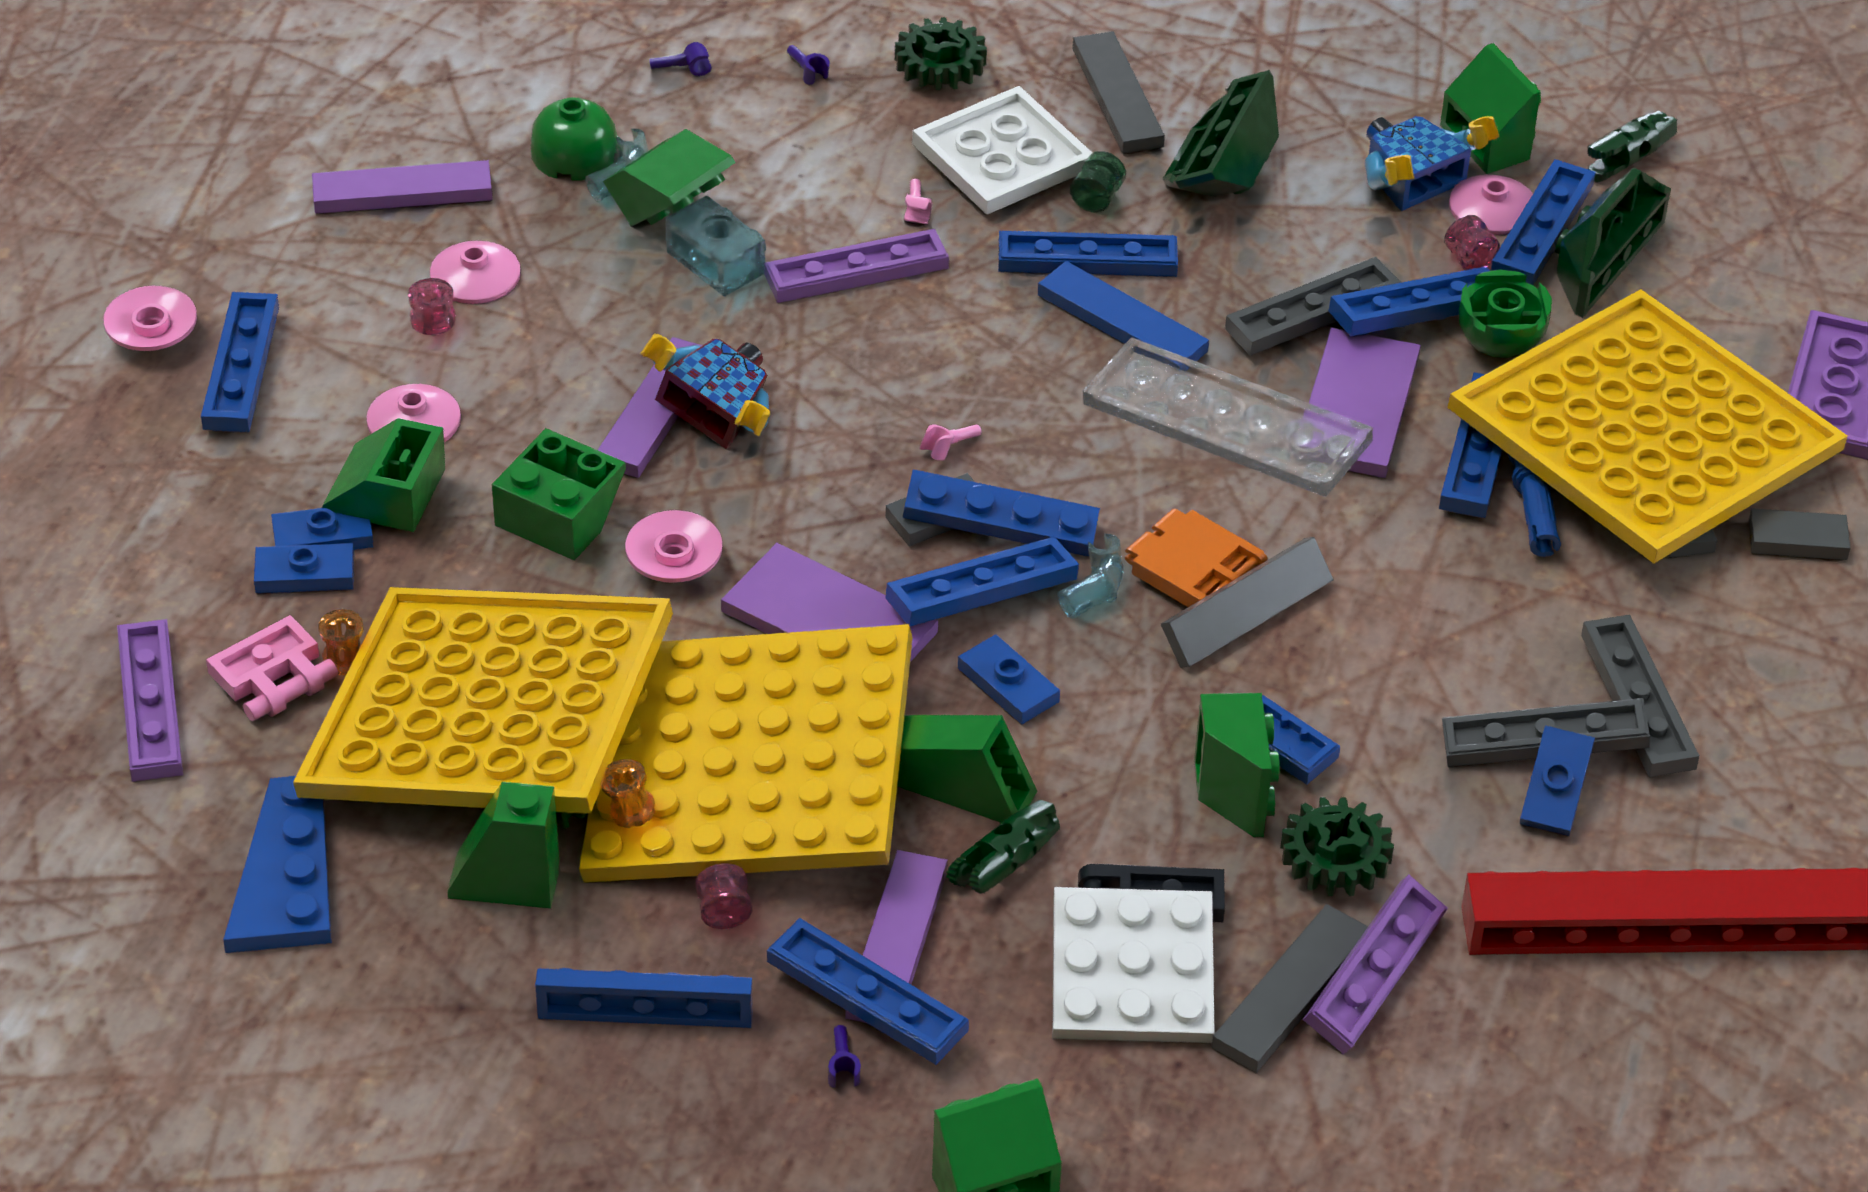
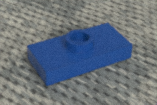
[271,508,374,550]
[254,543,354,593]
[958,634,1060,725]
[1262,695,1340,785]
[1520,725,1595,837]

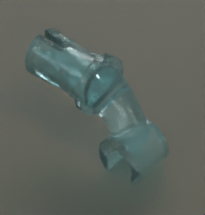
[585,128,649,202]
[1058,533,1124,619]

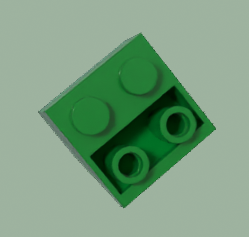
[1440,43,1541,174]
[603,129,736,226]
[322,418,445,532]
[492,428,626,561]
[1194,693,1280,837]
[932,1078,1062,1192]

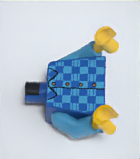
[1365,116,1499,211]

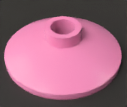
[1449,174,1533,235]
[430,241,520,304]
[103,286,197,351]
[367,384,461,442]
[625,510,722,583]

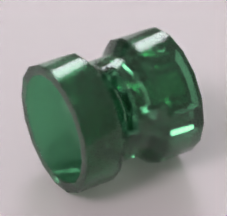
[1070,151,1127,212]

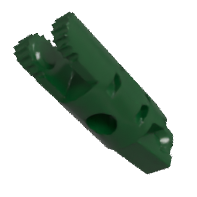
[1587,111,1677,183]
[946,800,1060,894]

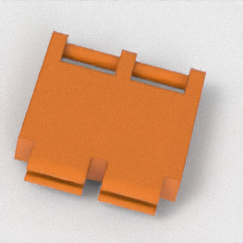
[1125,509,1268,607]

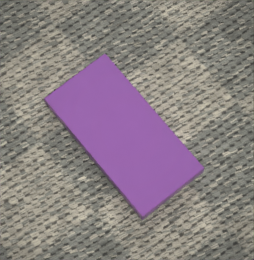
[1788,310,1868,459]
[1294,328,1421,478]
[721,543,938,662]

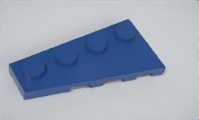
[223,776,332,953]

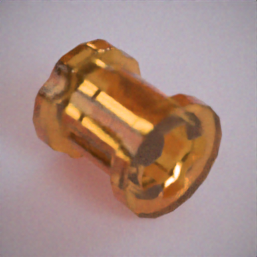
[318,609,364,675]
[601,759,655,828]

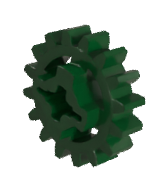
[895,17,987,91]
[1280,797,1394,897]

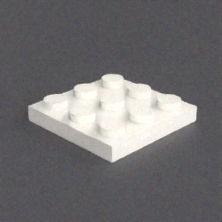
[912,86,1095,214]
[1052,887,1214,1043]

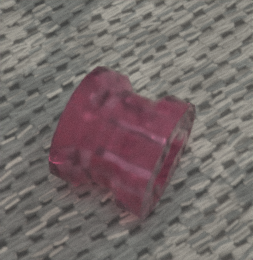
[1444,215,1500,270]
[408,278,456,335]
[695,863,752,929]

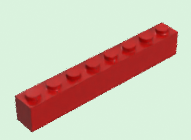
[1461,867,1868,955]

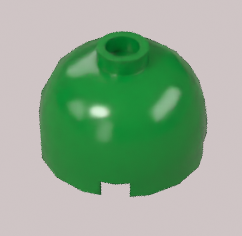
[531,97,618,181]
[1459,270,1552,358]

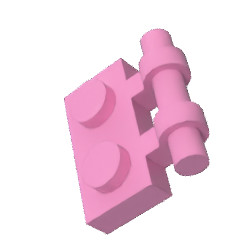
[206,615,338,721]

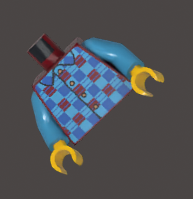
[640,334,770,449]

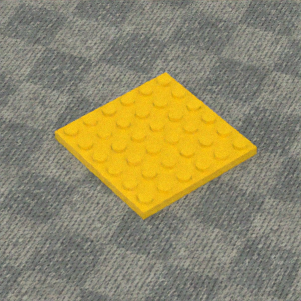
[1447,289,1848,564]
[293,587,673,814]
[579,624,913,883]

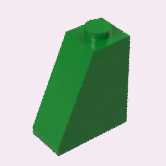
[897,715,1037,823]
[447,782,560,909]

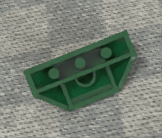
[1163,70,1279,197]
[1555,168,1671,318]

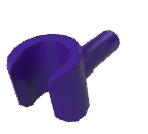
[650,42,712,76]
[787,45,830,85]
[828,1025,861,1088]

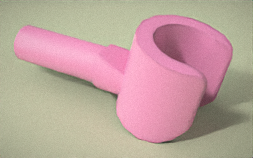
[904,178,932,225]
[920,424,981,460]

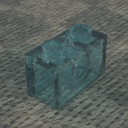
[666,195,766,297]

